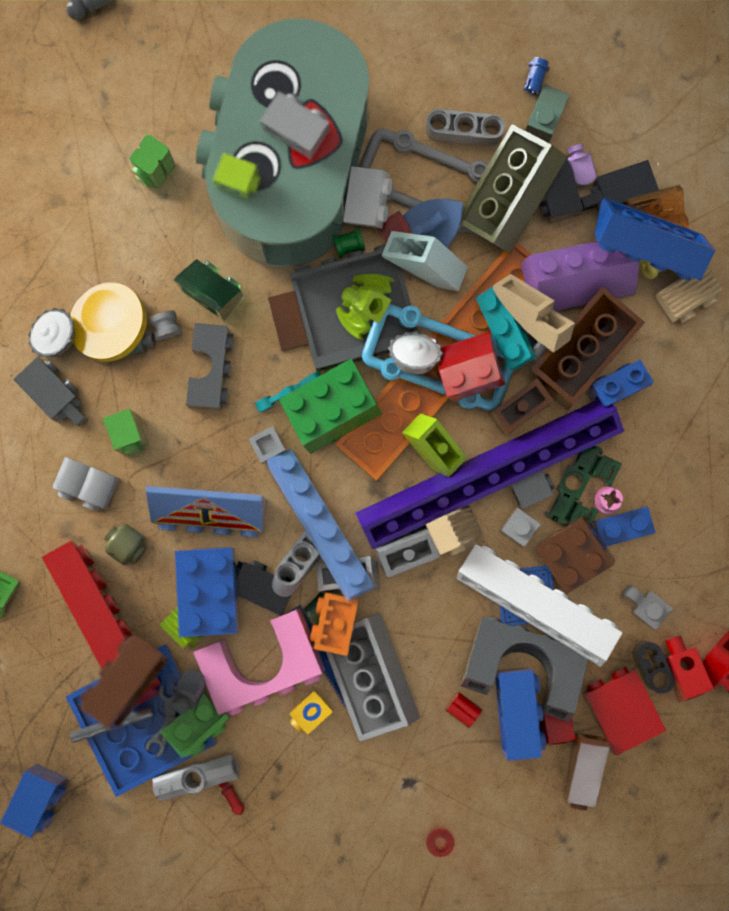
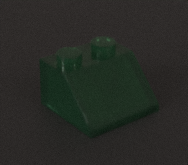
[174,259,243,321]

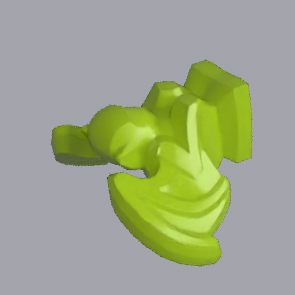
[336,273,394,341]

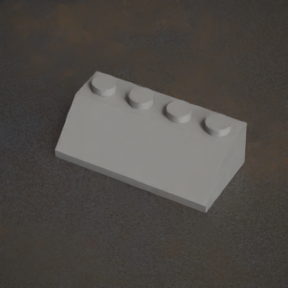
[326,613,420,742]

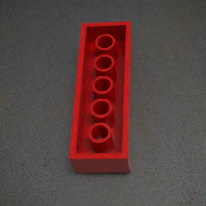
[42,540,161,708]

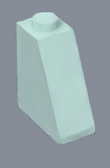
[382,231,468,291]

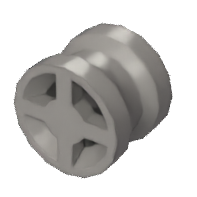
[149,310,182,341]

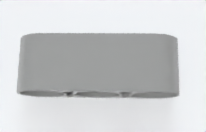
[425,109,505,146]
[272,530,321,597]

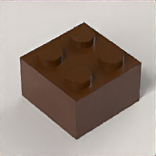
[535,514,615,595]

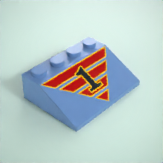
[146,486,267,537]

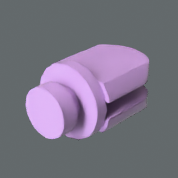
[567,144,597,187]

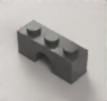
[186,323,234,411]

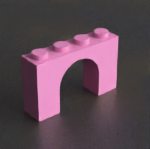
[193,608,325,716]

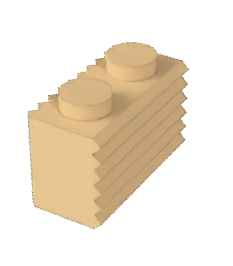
[655,267,723,323]
[426,505,483,556]

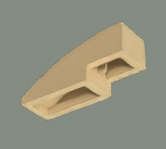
[493,274,575,352]

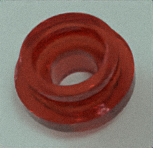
[426,828,454,857]

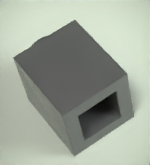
[509,470,555,510]

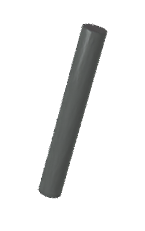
[70,706,154,743]

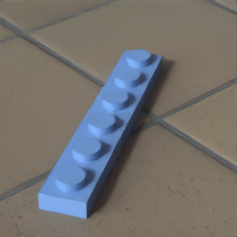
[266,449,374,601]

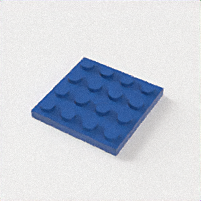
[66,644,217,797]

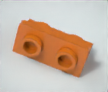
[310,592,359,656]

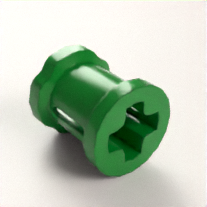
[332,227,365,259]

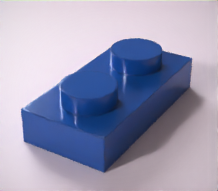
[593,506,656,547]

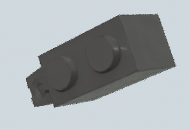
[13,357,87,427]

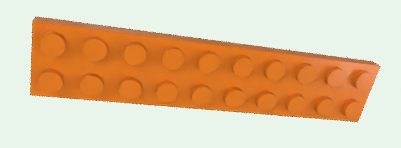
[335,242,532,482]

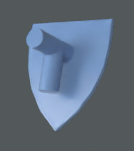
[401,199,463,247]

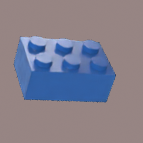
[175,547,240,637]
[495,667,546,761]

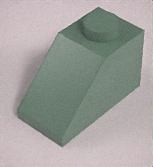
[525,84,569,143]

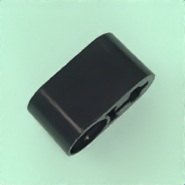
[632,641,675,694]

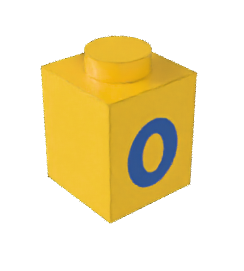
[289,689,333,734]

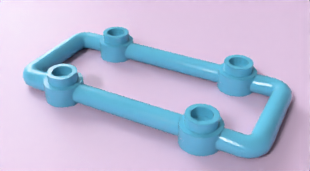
[362,304,513,411]

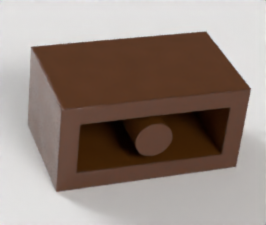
[490,378,554,436]

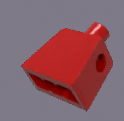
[665,635,714,703]

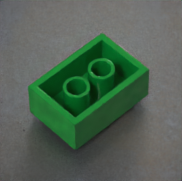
[279,359,383,454]

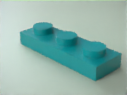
[476,286,537,370]

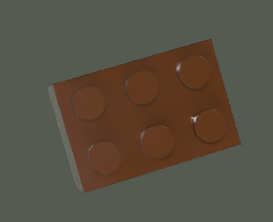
[79,634,169,731]

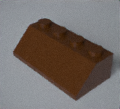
[530,286,645,409]

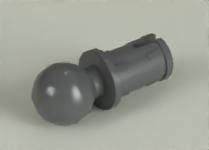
[66,0,115,20]

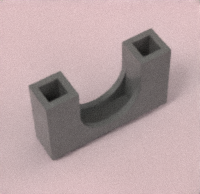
[461,617,588,722]

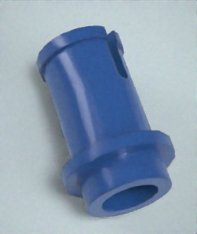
[524,57,550,95]

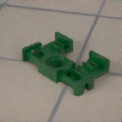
[545,446,622,526]

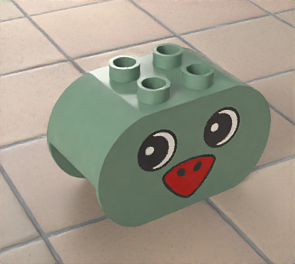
[196,19,369,267]

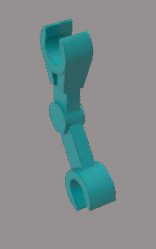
[255,371,321,413]

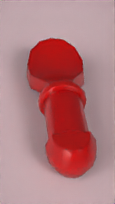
[217,782,244,815]

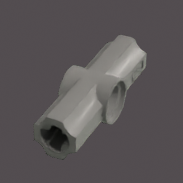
[152,753,240,801]

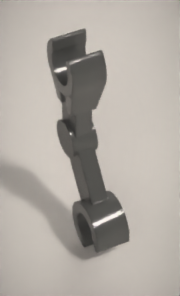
[146,684,176,757]

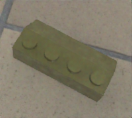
[460,124,568,253]

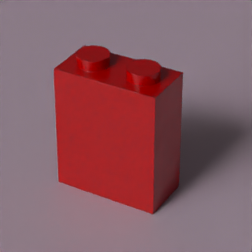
[582,666,667,756]

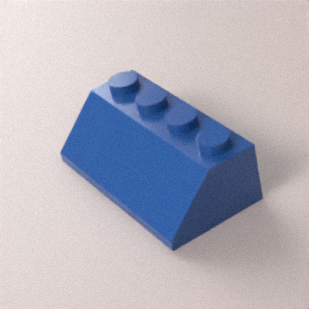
[594,197,716,281]

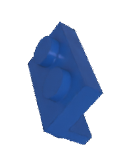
[588,359,653,408]

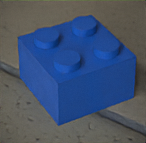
[0,764,68,838]

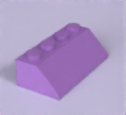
[520,241,639,311]

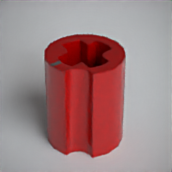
[445,692,482,728]

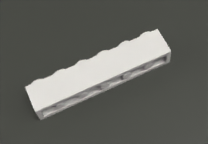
[456,544,622,667]

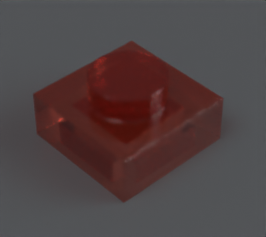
[377,211,412,243]

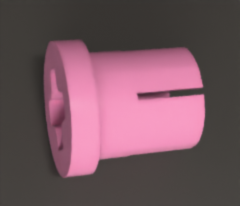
[594,486,623,514]

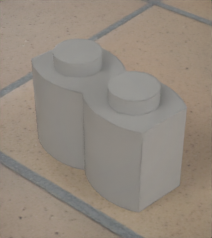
[52,457,120,512]

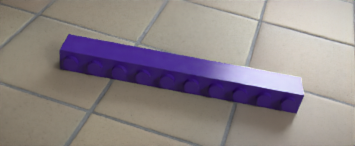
[355,399,624,549]

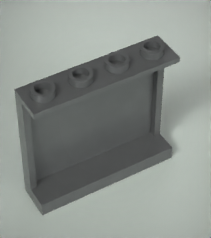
[290,244,421,372]

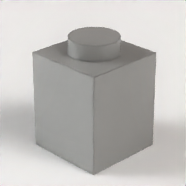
[499,508,541,548]

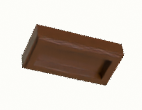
[268,291,308,351]

